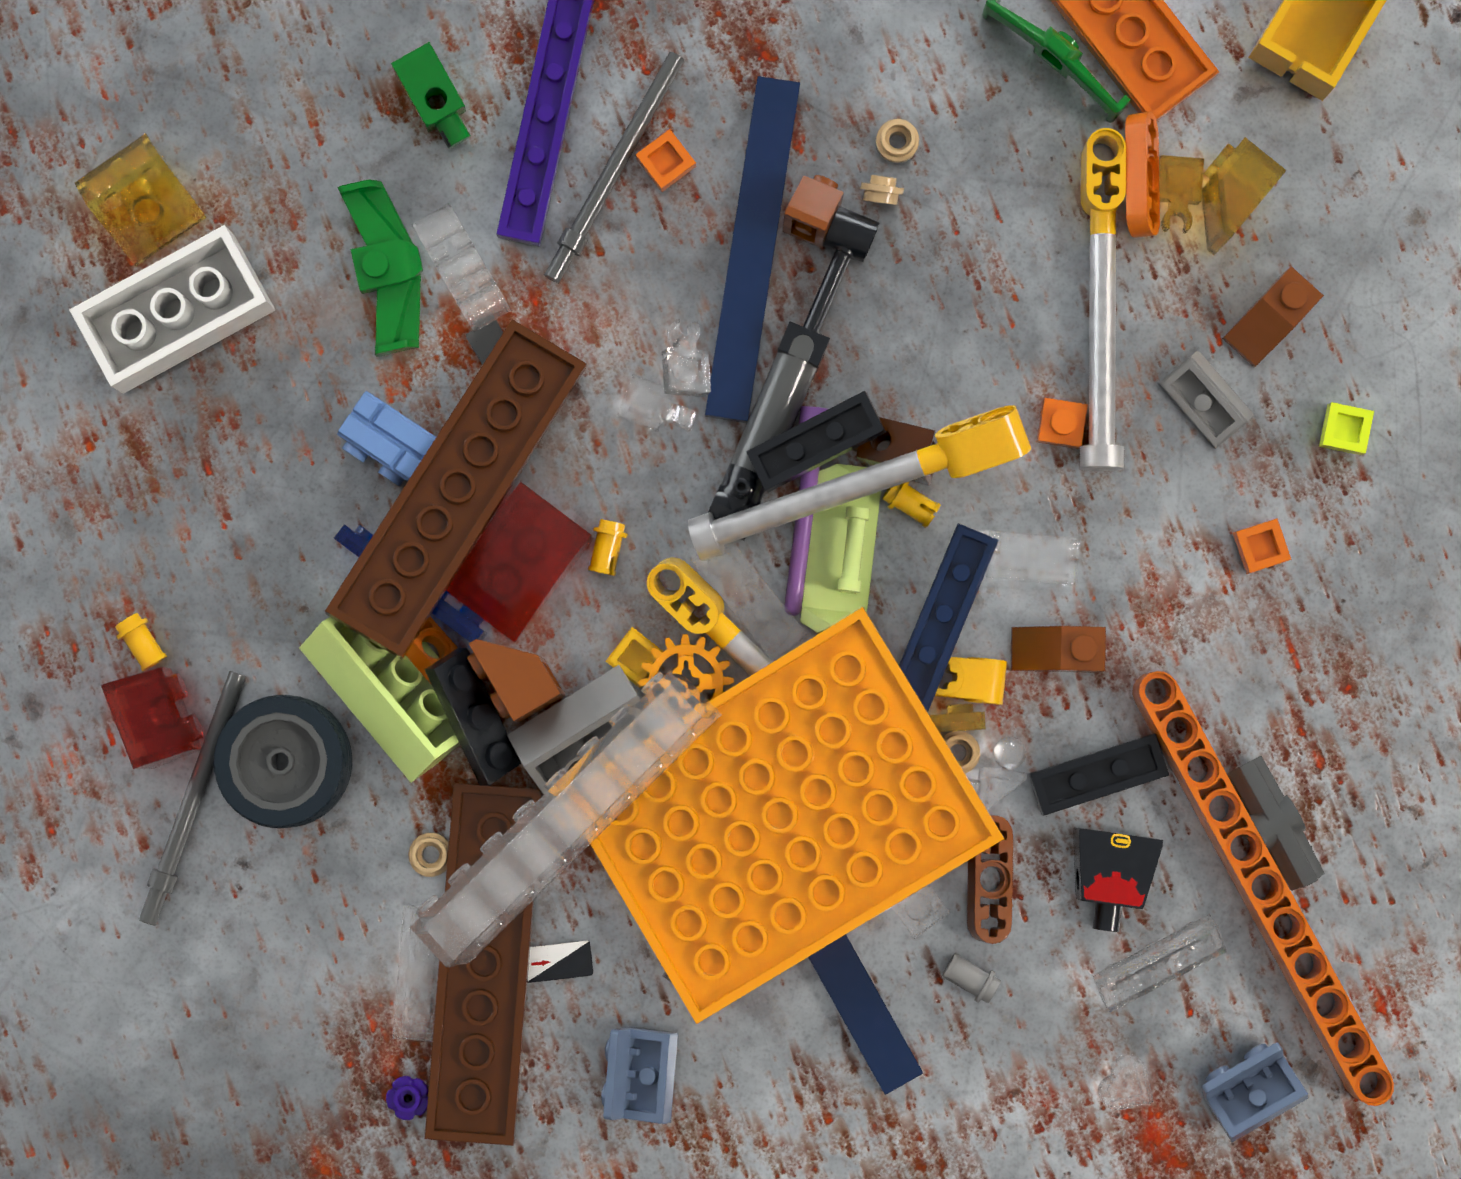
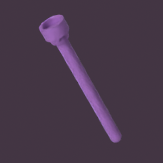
[784,406,828,616]

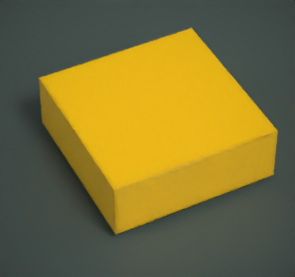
[606,627,663,688]

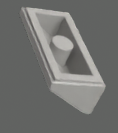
[1159,351,1254,449]

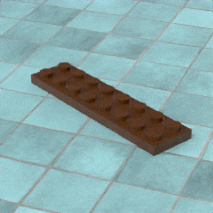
[325,319,587,660]
[425,783,543,1146]

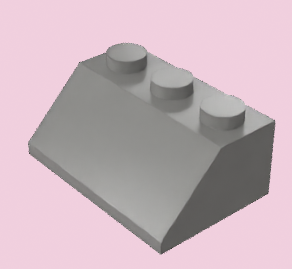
[507,665,661,819]

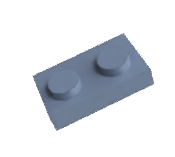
[601,1027,678,1124]
[1201,1042,1308,1142]

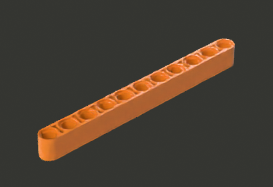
[1132,671,1394,1106]

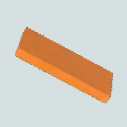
[1050,0,1219,121]

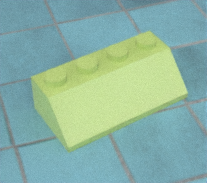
[299,617,460,783]

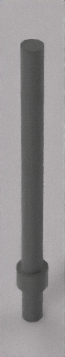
[544,52,684,284]
[139,671,246,926]

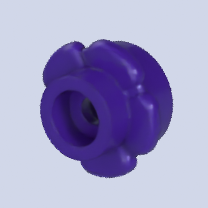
[386,1076,429,1120]

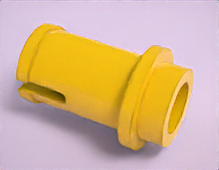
[882,482,941,528]
[588,519,628,576]
[115,613,167,671]

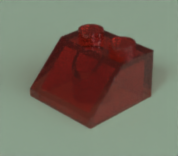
[101,667,204,769]

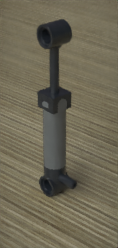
[708,206,880,541]

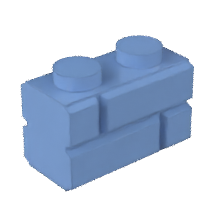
[337,391,436,487]

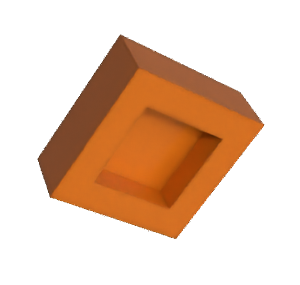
[635,129,696,192]
[1036,398,1088,449]
[1233,518,1292,574]

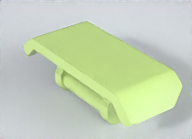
[800,464,881,633]

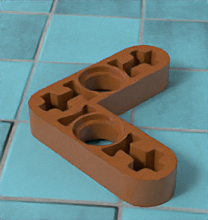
[967,815,1013,944]

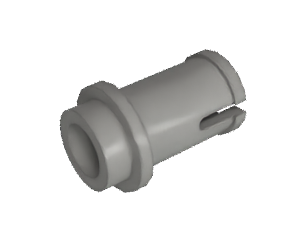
[941,953,1001,1003]

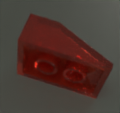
[446,482,594,643]

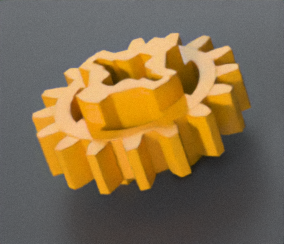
[638,634,734,726]

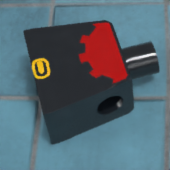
[1073,827,1163,932]

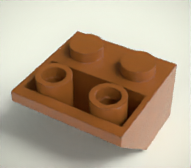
[467,639,566,722]

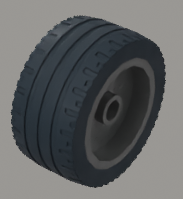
[213,695,352,828]

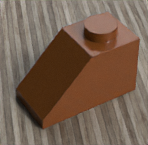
[782,175,844,248]
[1222,266,1324,367]
[1011,626,1106,673]

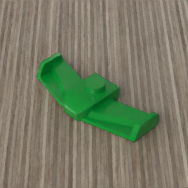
[982,0,1131,123]
[337,179,423,357]

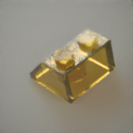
[75,133,207,266]
[1201,137,1286,255]

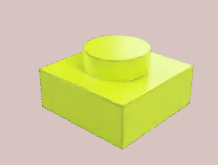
[1319,402,1374,456]

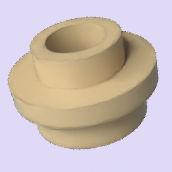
[876,119,919,163]
[860,175,904,205]
[943,731,980,774]
[408,833,449,877]

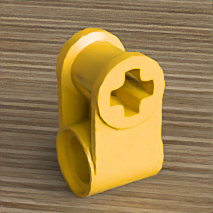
[935,657,1007,705]

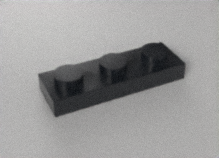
[746,391,886,493]
[424,648,521,786]
[1028,733,1169,816]

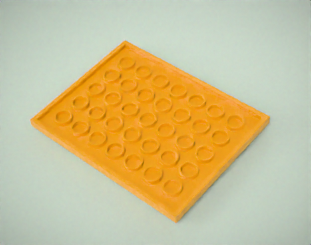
[560,607,1004,1024]

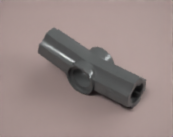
[1227,756,1325,891]

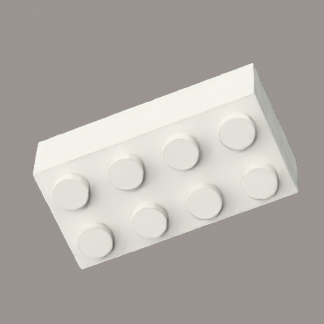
[69,225,275,394]

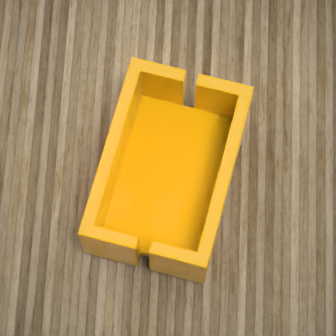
[1248,0,1387,101]

